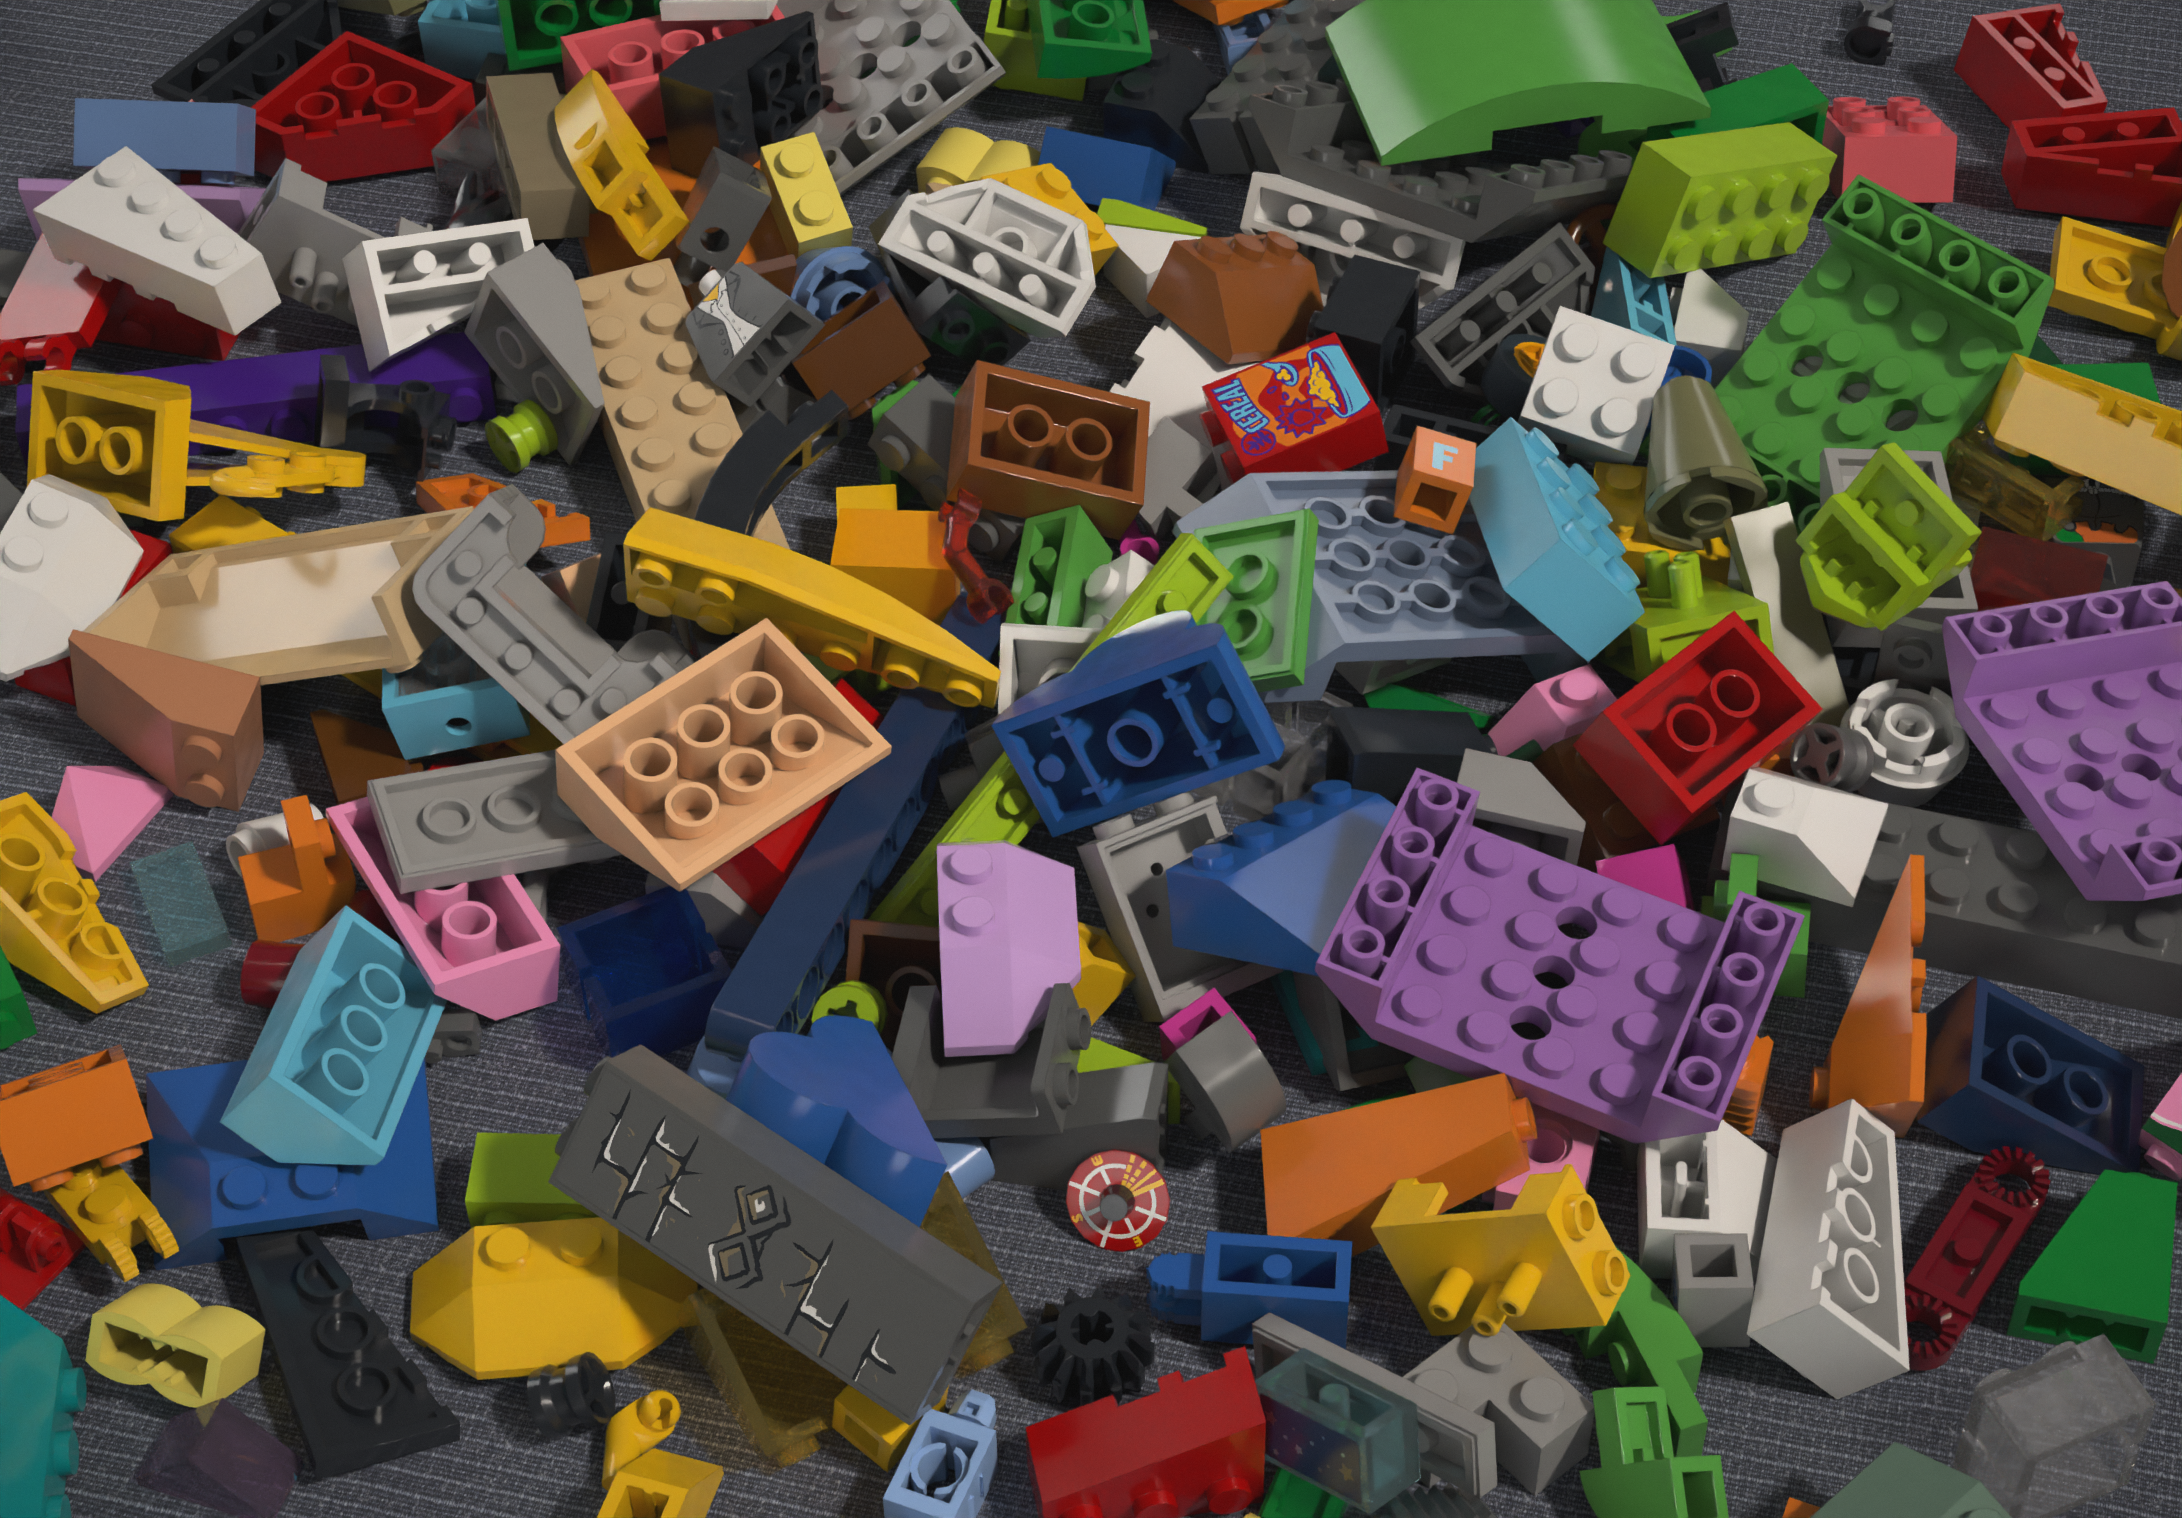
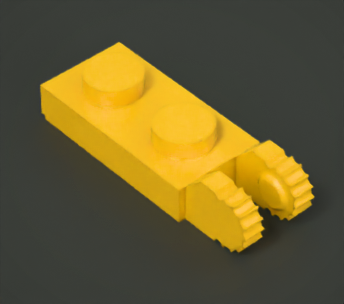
[43,1158,179,1282]

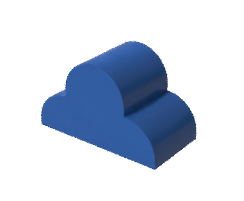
[991,610,1285,837]
[726,1015,947,1227]

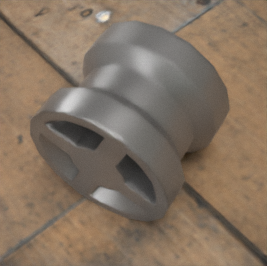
[1790,723,1875,792]

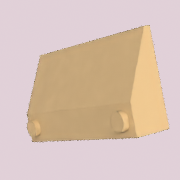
[82,506,474,685]

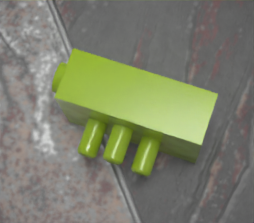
[1594,550,1774,683]

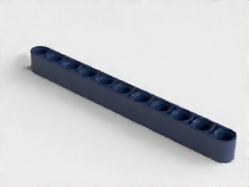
[705,592,1009,1061]

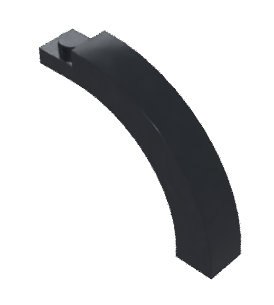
[687,390,849,660]

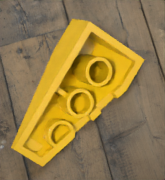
[0,792,149,1014]

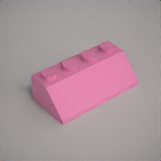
[326,797,560,1021]

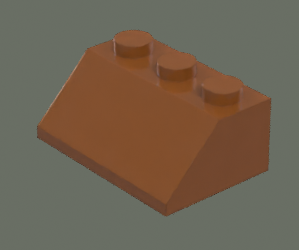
[1146,231,1324,365]

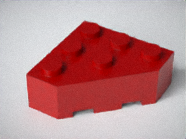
[251,31,481,182]

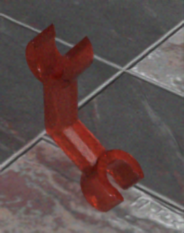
[938,487,1014,624]

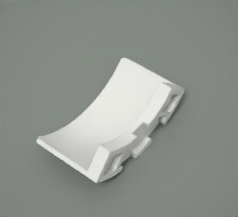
[1109,316,1265,504]

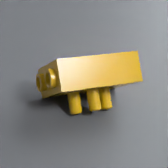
[1371,1164,1631,1336]

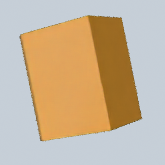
[830,508,963,626]

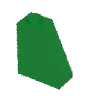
[2006,1169,2178,1364]

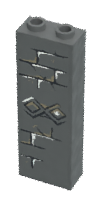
[548,1044,1003,1425]

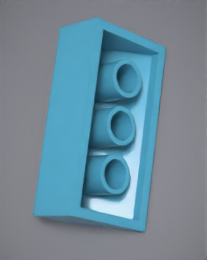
[220,905,447,1165]

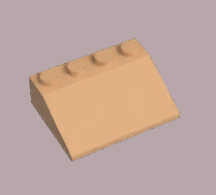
[555,618,892,892]

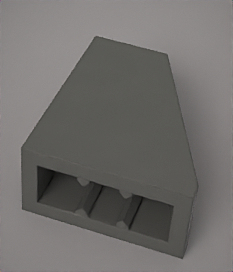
[980,1062,1168,1191]

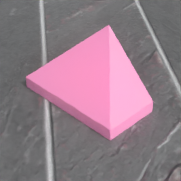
[52,766,173,882]

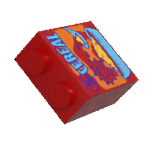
[1199,332,1389,485]

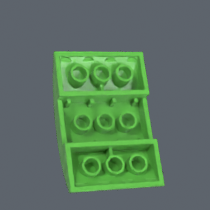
[1325,0,1711,166]

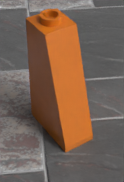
[1260,1073,1537,1257]

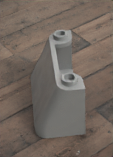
[412,484,698,744]

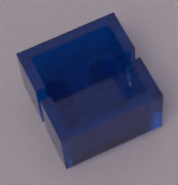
[557,886,732,1058]

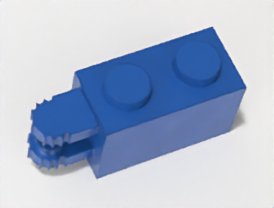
[1146,1231,1352,1350]

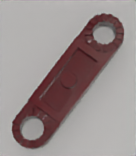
[1904,1146,2051,1371]

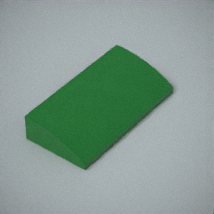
[1027,0,1152,79]

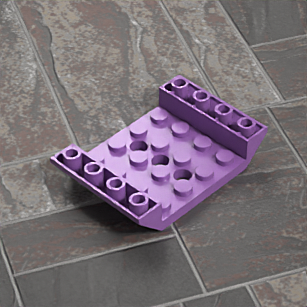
[1942,581,2182,901]
[1315,768,1805,1144]

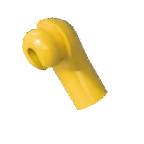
[602,1390,681,1491]

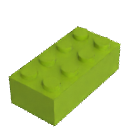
[1603,122,1838,278]

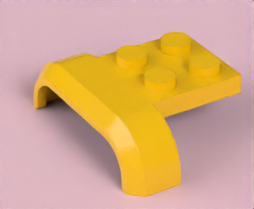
[2047,201,2182,361]

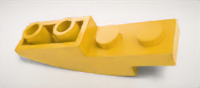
[554,69,690,261]

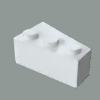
[342,218,534,372]

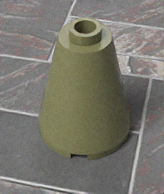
[1644,375,1769,551]

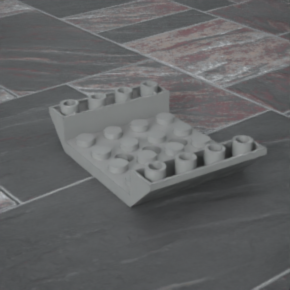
[776,0,1006,196]

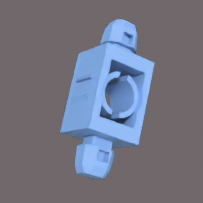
[883,1389,998,1518]

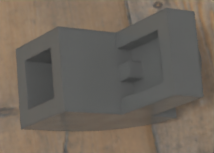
[1164,1011,1286,1154]

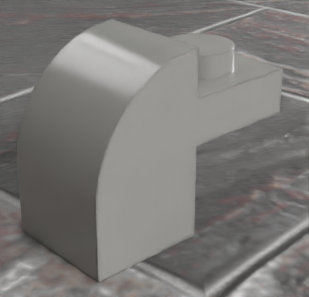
[1138,417,1218,543]

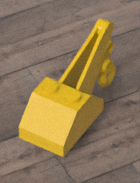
[27,370,366,521]

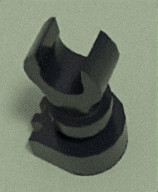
[1844,0,1896,65]

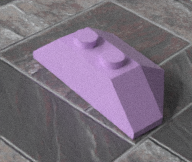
[937,840,1081,1057]

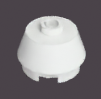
[1840,679,1969,808]

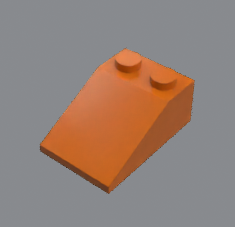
[0,1044,154,1192]

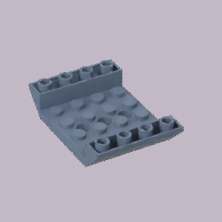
[1173,470,1590,703]

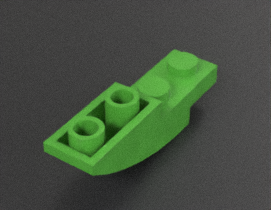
[1560,1247,1708,1457]

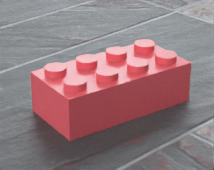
[560,5,785,140]

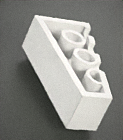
[33,146,282,336]
[1747,1098,1910,1399]

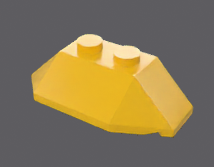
[410,1217,699,1380]

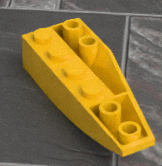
[623,507,1001,709]

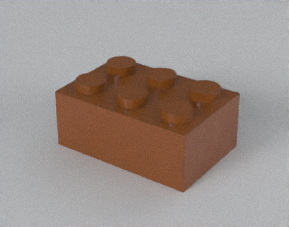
[946,360,1150,540]

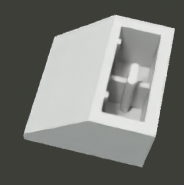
[1637,1120,1778,1284]

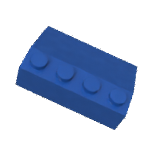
[1166,780,1397,976]

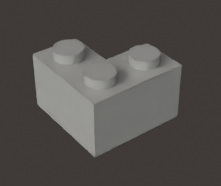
[1395,1323,1595,1496]

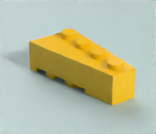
[1982,353,2182,516]

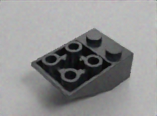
[658,11,824,179]

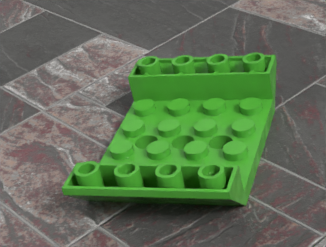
[1638,174,2055,551]

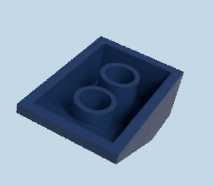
[1917,975,2144,1175]

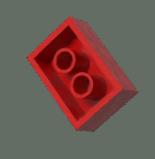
[1573,611,1823,845]

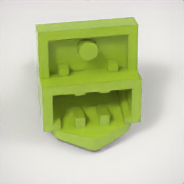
[1795,442,1982,631]

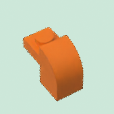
[238,795,356,942]

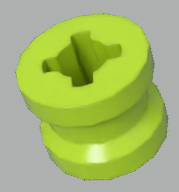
[485,399,558,473]
[812,980,888,1035]

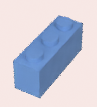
[73,98,256,186]

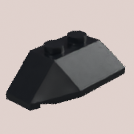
[151,0,342,108]

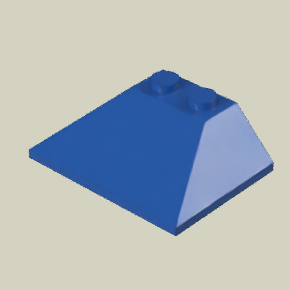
[146,1057,440,1270]

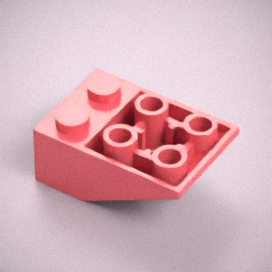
[1822,96,1957,203]

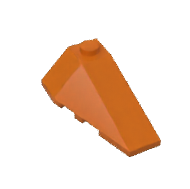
[1809,854,1927,1138]

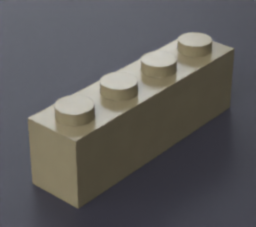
[486,73,598,240]

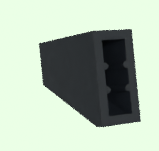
[1325,706,1498,806]

